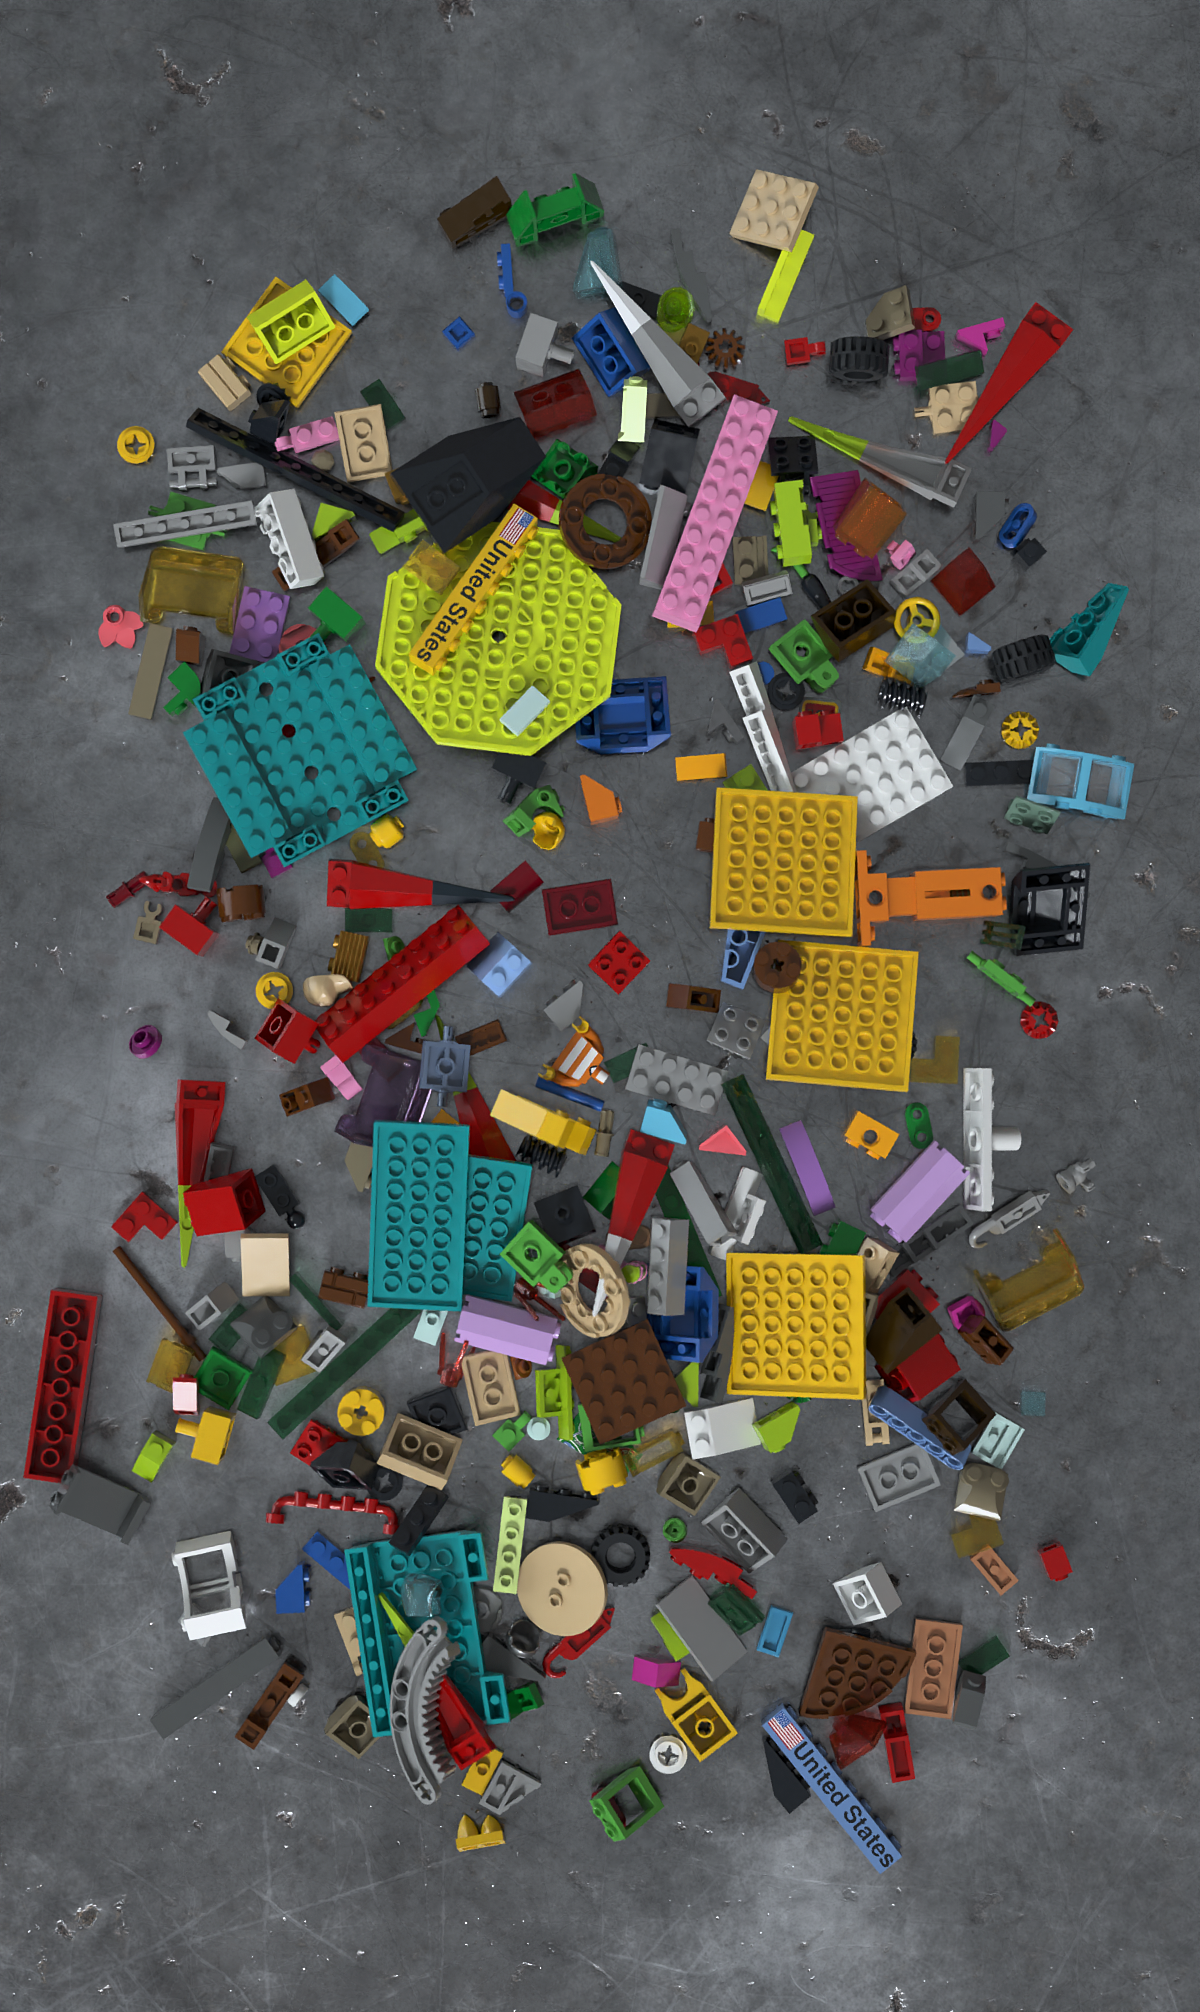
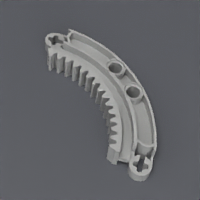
[390,1617,461,1805]

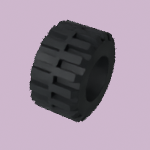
[829,336,890,381]
[991,635,1057,682]
[591,1524,650,1587]

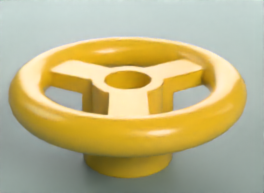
[894,597,940,644]

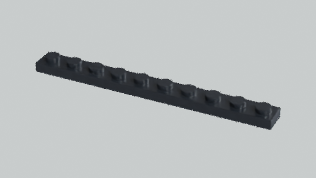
[186,408,405,532]

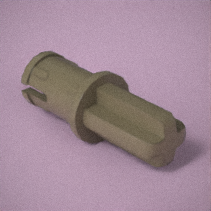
[594,1109,614,1157]

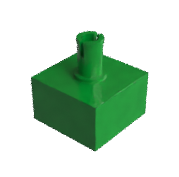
[308,586,366,645]

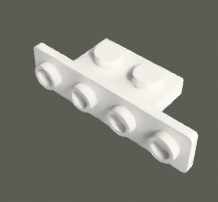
[708,1167,766,1260]

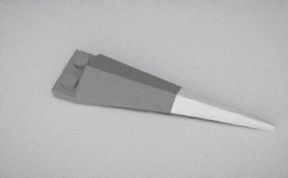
[591,261,726,428]

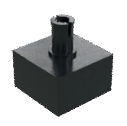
[492,752,548,804]
[534,1185,596,1246]

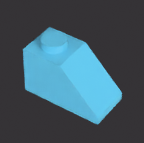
[640,1099,688,1144]

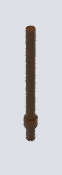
[112,1246,206,1362]

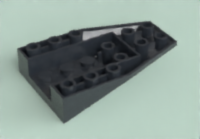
[390,417,546,555]

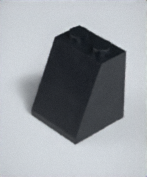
[639,419,700,494]

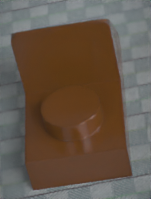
[384,1022,428,1054]

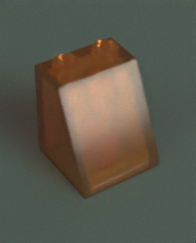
[833,477,907,559]

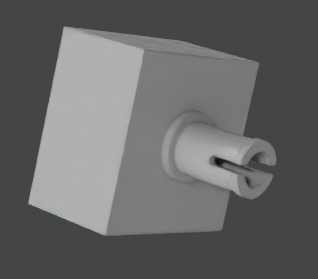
[515,313,575,377]

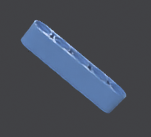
[869,1386,972,1470]

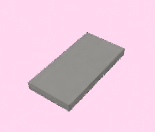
[655,1575,748,1681]

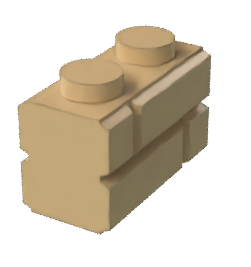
[198,354,251,411]

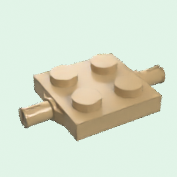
[914,381,979,434]

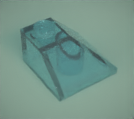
[885,623,956,687]

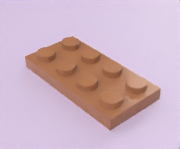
[904,1618,963,1719]

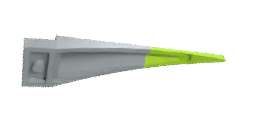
[788,417,972,508]

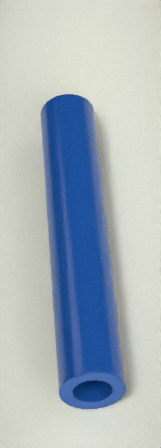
[535,1077,605,1112]

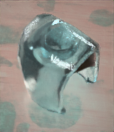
[401,1572,443,1616]

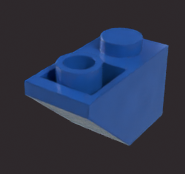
[275,1561,311,1614]

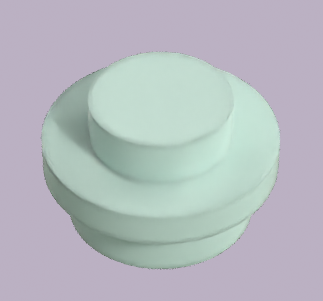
[527,1417,550,1440]

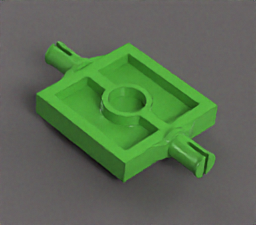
[148,492,227,551]
[966,951,1036,1007]

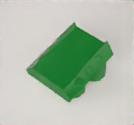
[532,439,598,499]

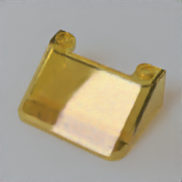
[139,547,244,634]

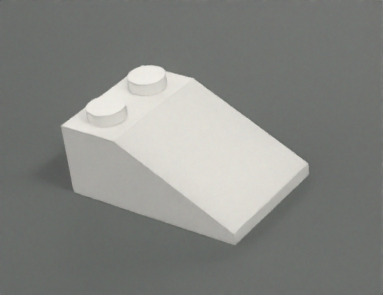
[683,1397,761,1460]

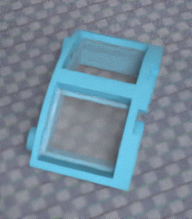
[1027,744,1134,819]

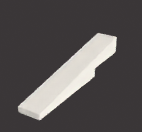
[730,661,797,792]

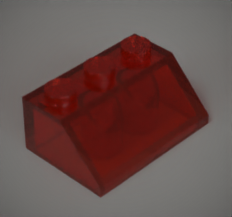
[513,369,597,438]

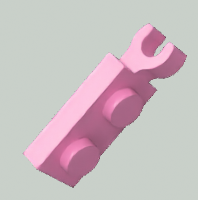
[275,416,339,454]

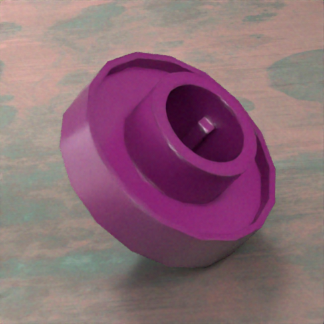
[129,1025,162,1059]

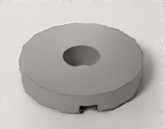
[473,1585,503,1634]

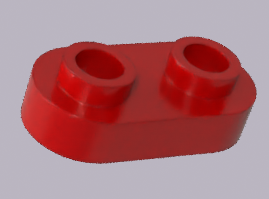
[912,307,941,332]

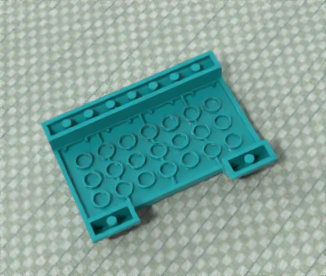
[344,1530,511,1737]

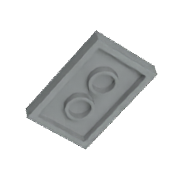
[857,1444,941,1512]

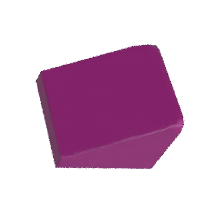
[987,419,1007,452]

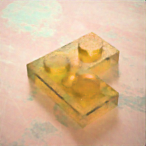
[910,1036,960,1084]
[951,1514,1004,1559]

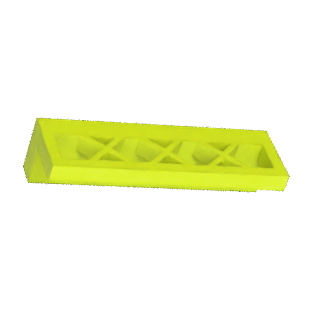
[757,229,815,323]

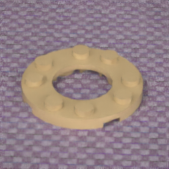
[559,1244,630,1338]

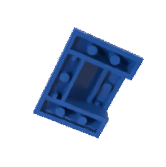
[575,676,671,754]
[646,1263,719,1363]

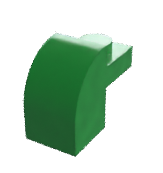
[163,662,202,717]

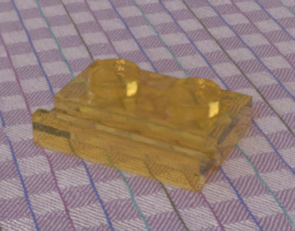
[402,539,461,596]
[146,1338,195,1393]

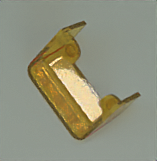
[973,1228,1084,1332]

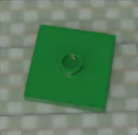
[194,1346,253,1411]

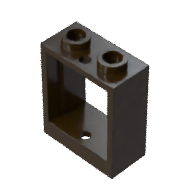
[922,1379,997,1456]

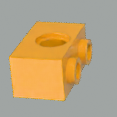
[843,1110,899,1160]

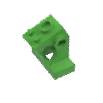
[502,785,565,837]

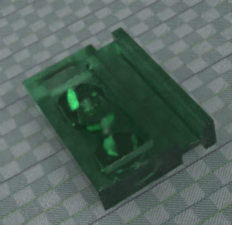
[707,1584,765,1636]

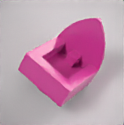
[947,1296,985,1329]

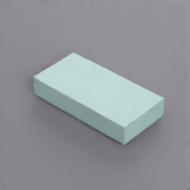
[500,685,550,737]

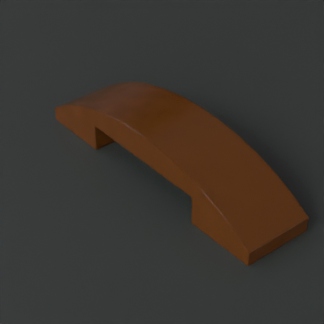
[272,519,360,591]
[235,1662,304,1750]

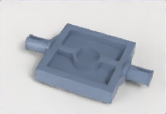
[419,1026,471,1107]

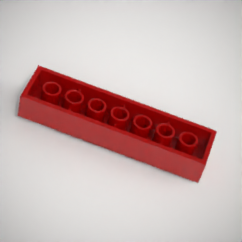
[315,904,490,1063]
[23,1288,102,1484]

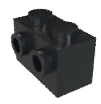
[771,1468,819,1524]

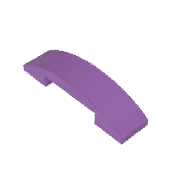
[779,1120,836,1216]

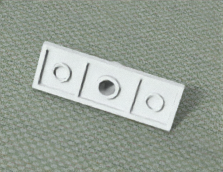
[963,1068,1021,1211]

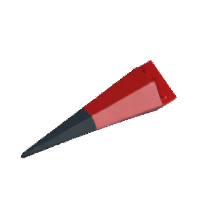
[327,859,515,909]

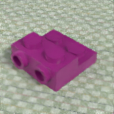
[893,330,946,381]

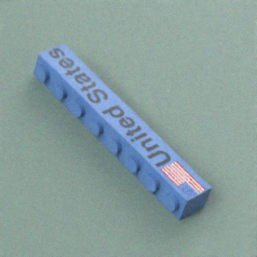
[761,1703,902,1874]

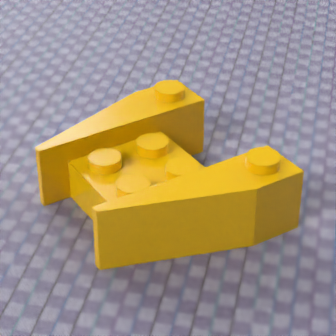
[490,1089,596,1155]

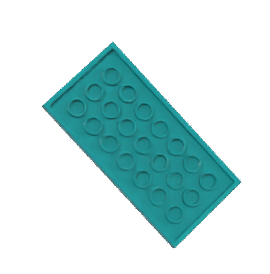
[367,1120,470,1312]

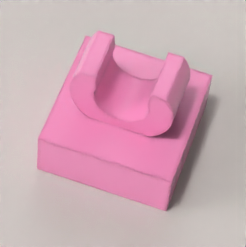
[887,540,916,571]

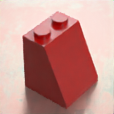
[183,1168,266,1236]
[874,1333,961,1403]

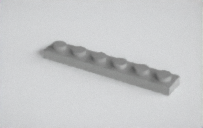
[113,500,257,548]

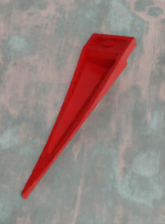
[945,302,1074,464]

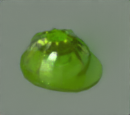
[657,287,694,332]

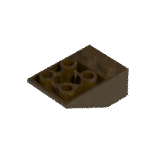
[866,1287,943,1374]

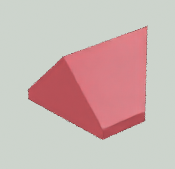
[698,1124,746,1156]

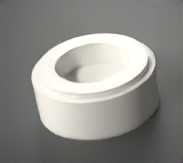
[287,1683,309,1707]

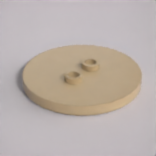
[517,1541,608,1636]

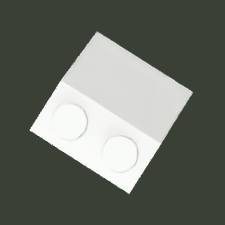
[833,1562,902,1625]

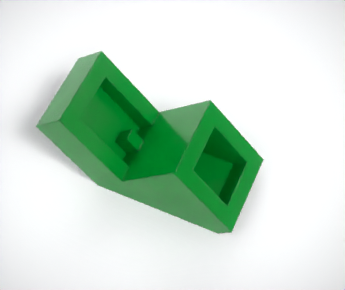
[414,989,441,1037]
[507,1682,544,1720]

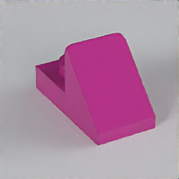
[955,317,1005,356]

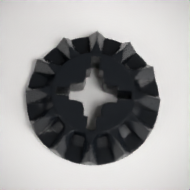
[256,382,292,413]
[768,672,805,710]
[367,1465,403,1501]

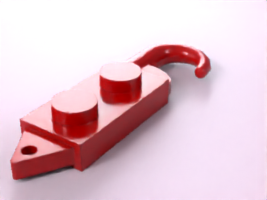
[697,362,770,405]
[542,1607,615,1678]

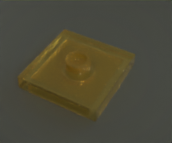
[265,1325,316,1386]

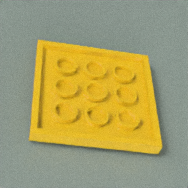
[221,276,352,408]

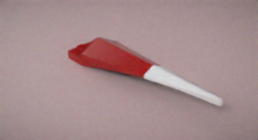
[592,1129,675,1317]

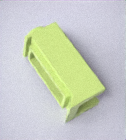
[618,376,647,442]

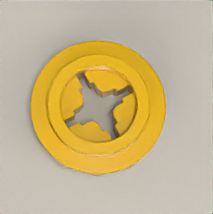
[117,426,155,464]
[1001,711,1039,749]
[256,972,294,1009]

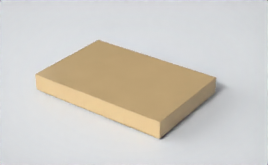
[334,404,393,482]
[240,1233,290,1296]
[459,1350,521,1426]

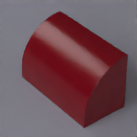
[490,860,544,913]

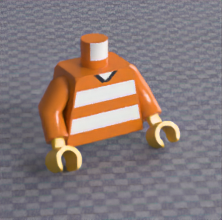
[538,1016,610,1087]

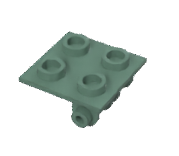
[1004,795,1061,834]

